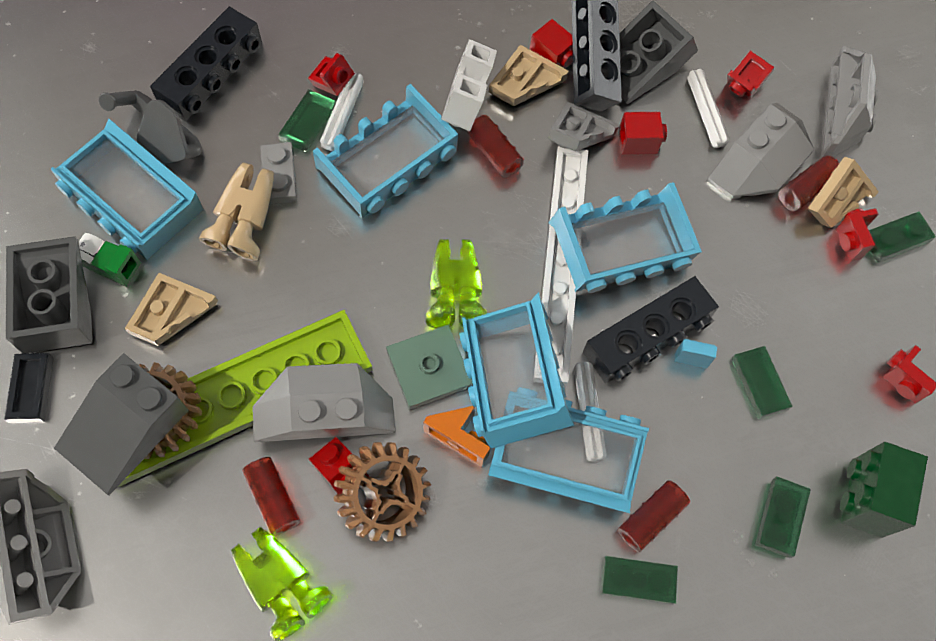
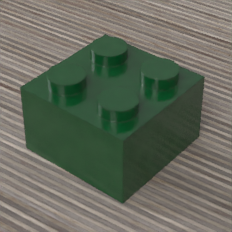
[840,441,928,538]

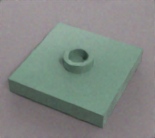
[386,324,473,410]

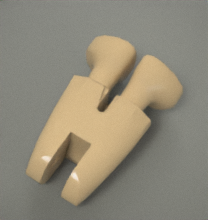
[199,162,274,260]

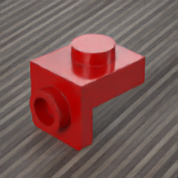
[727,50,774,99]
[308,53,355,96]
[836,208,879,262]
[883,345,936,404]
[309,437,369,494]

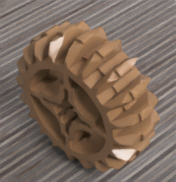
[139,362,202,459]
[333,442,431,542]

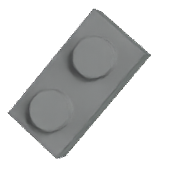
[260,142,297,205]

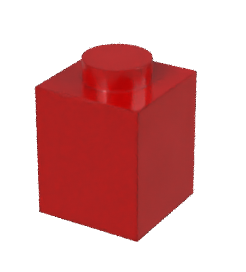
[530,19,573,68]
[619,112,667,155]

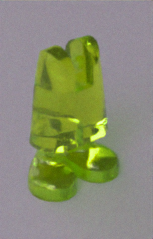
[425,239,487,329]
[231,527,334,641]

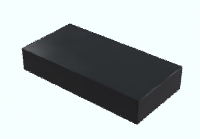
[4,353,53,423]

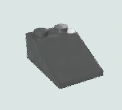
[619,0,698,104]
[6,236,92,353]
[54,353,189,496]

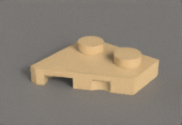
[489,45,569,106]
[808,157,879,228]
[125,273,218,346]

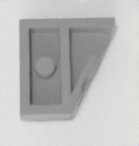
[547,102,620,151]

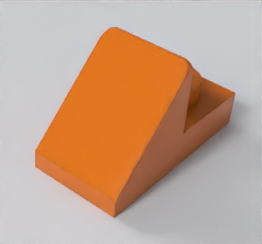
[423,406,491,467]

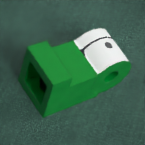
[78,233,141,287]

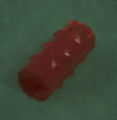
[467,115,524,178]
[778,155,839,211]
[242,457,300,536]
[618,480,690,553]

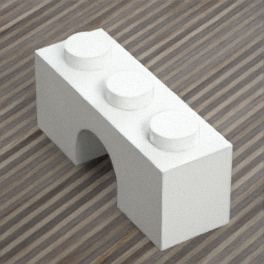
[441,39,497,131]

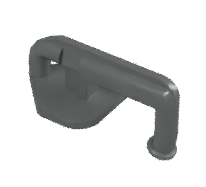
[98,90,202,165]

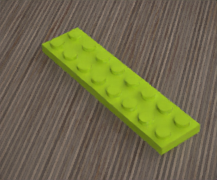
[118,310,373,487]

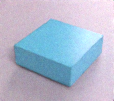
[674,339,717,369]

